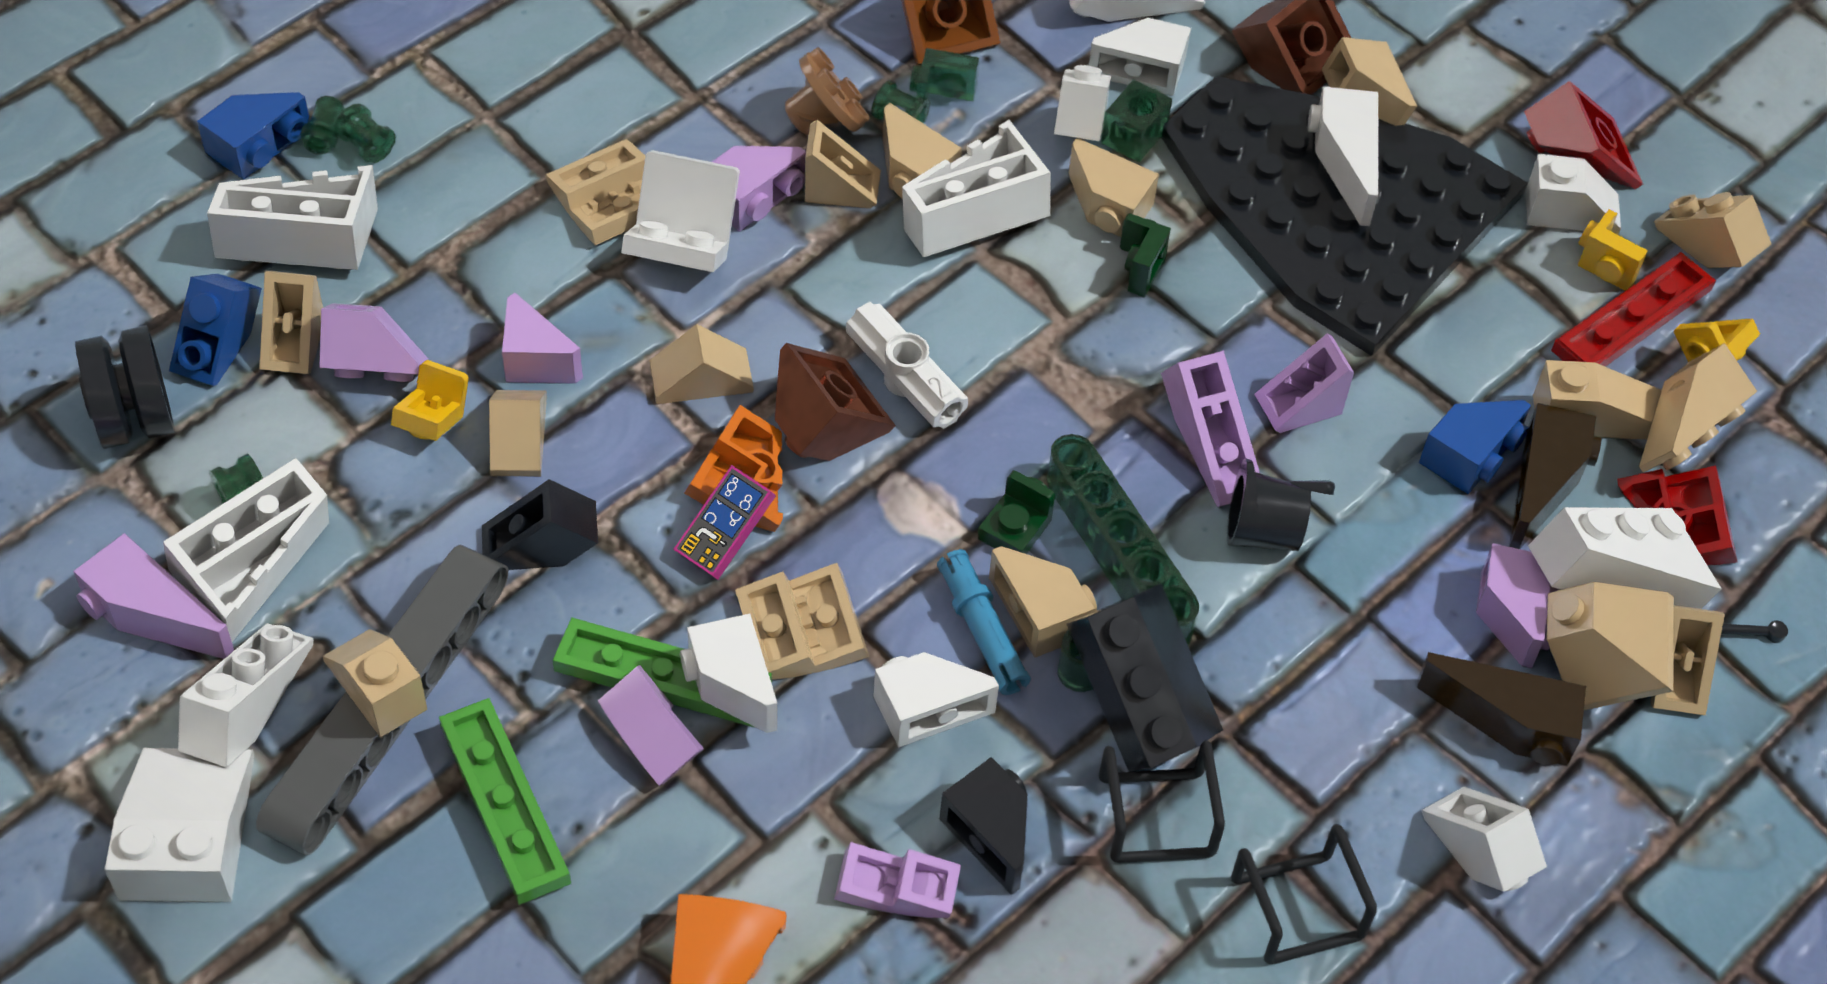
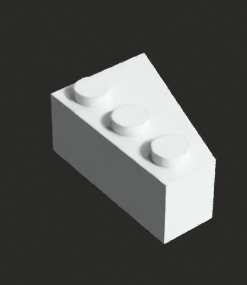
[902,120,1051,257]
[207,165,378,270]
[163,458,329,642]
[1528,507,1722,609]

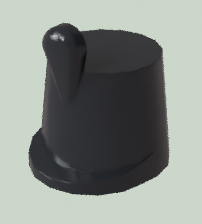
[1227,459,1335,551]

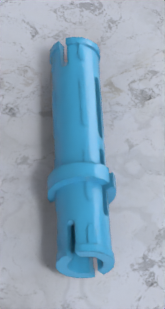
[937,549,1031,695]

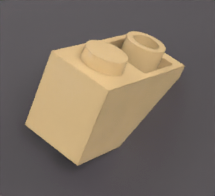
[1322,37,1417,126]
[1654,192,1772,268]

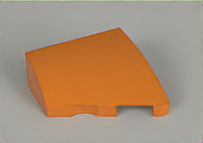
[684,405,783,532]
[671,894,786,984]

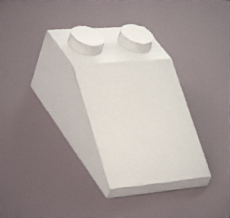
[105,748,255,902]

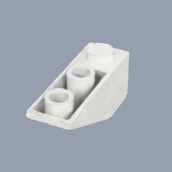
[178,623,314,767]

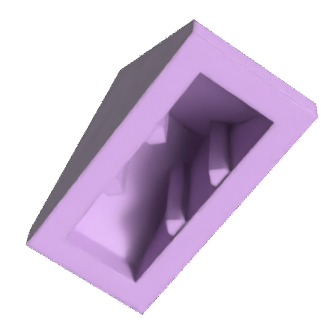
[502,292,583,383]
[1255,334,1354,433]

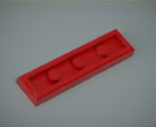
[1551,252,1716,367]

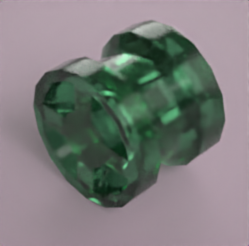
[209,453,263,504]

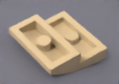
[546,139,646,246]
[735,562,869,680]

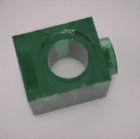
[1101,79,1172,162]

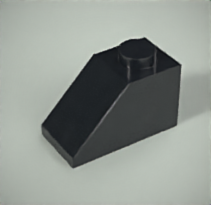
[482,479,598,570]
[939,757,1028,895]

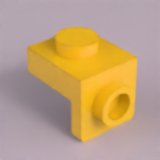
[1577,209,1648,291]
[1674,318,1760,363]
[391,360,469,441]

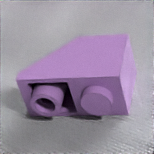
[712,146,806,232]
[320,303,428,382]
[1476,543,1559,668]

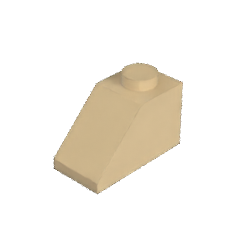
[883,103,962,199]
[1068,138,1159,237]
[989,546,1097,658]
[323,629,428,737]

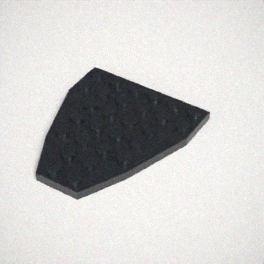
[1161,76,1528,356]

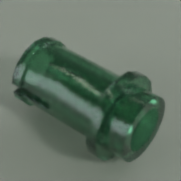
[300,96,345,155]

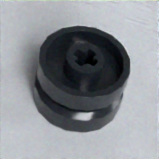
[75,325,175,449]

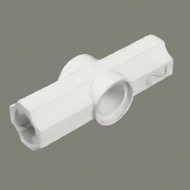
[846,302,968,429]

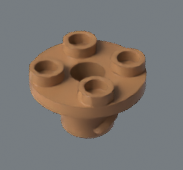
[785,47,870,135]

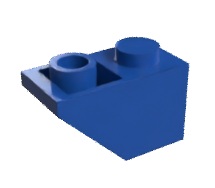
[197,92,312,180]
[169,274,262,386]
[1419,400,1531,494]

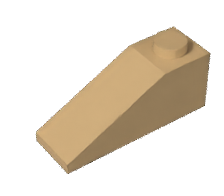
[1533,360,1662,440]

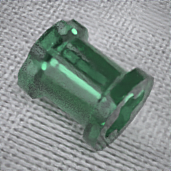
[871,80,931,124]
[334,103,396,163]

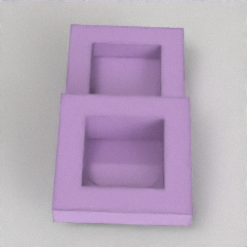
[598,665,704,786]
[834,842,961,918]

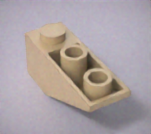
[1639,343,1757,473]

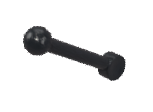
[1721,620,1788,643]

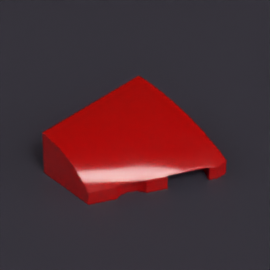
[1617,465,1738,565]

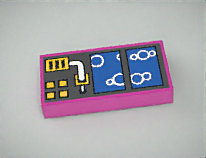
[673,465,776,580]

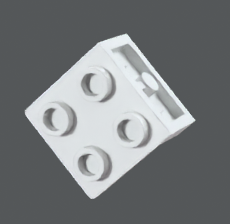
[621,150,740,272]

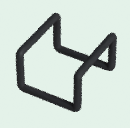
[1098,741,1225,863]
[1231,824,1377,964]

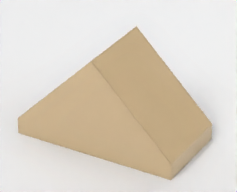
[805,120,881,208]
[259,271,323,374]
[650,324,753,404]
[489,390,547,476]
[1651,605,1725,716]

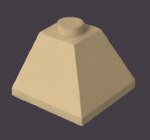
[1547,582,1674,710]

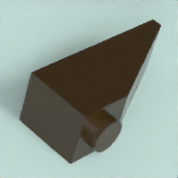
[1509,403,1601,549]
[1417,652,1586,766]

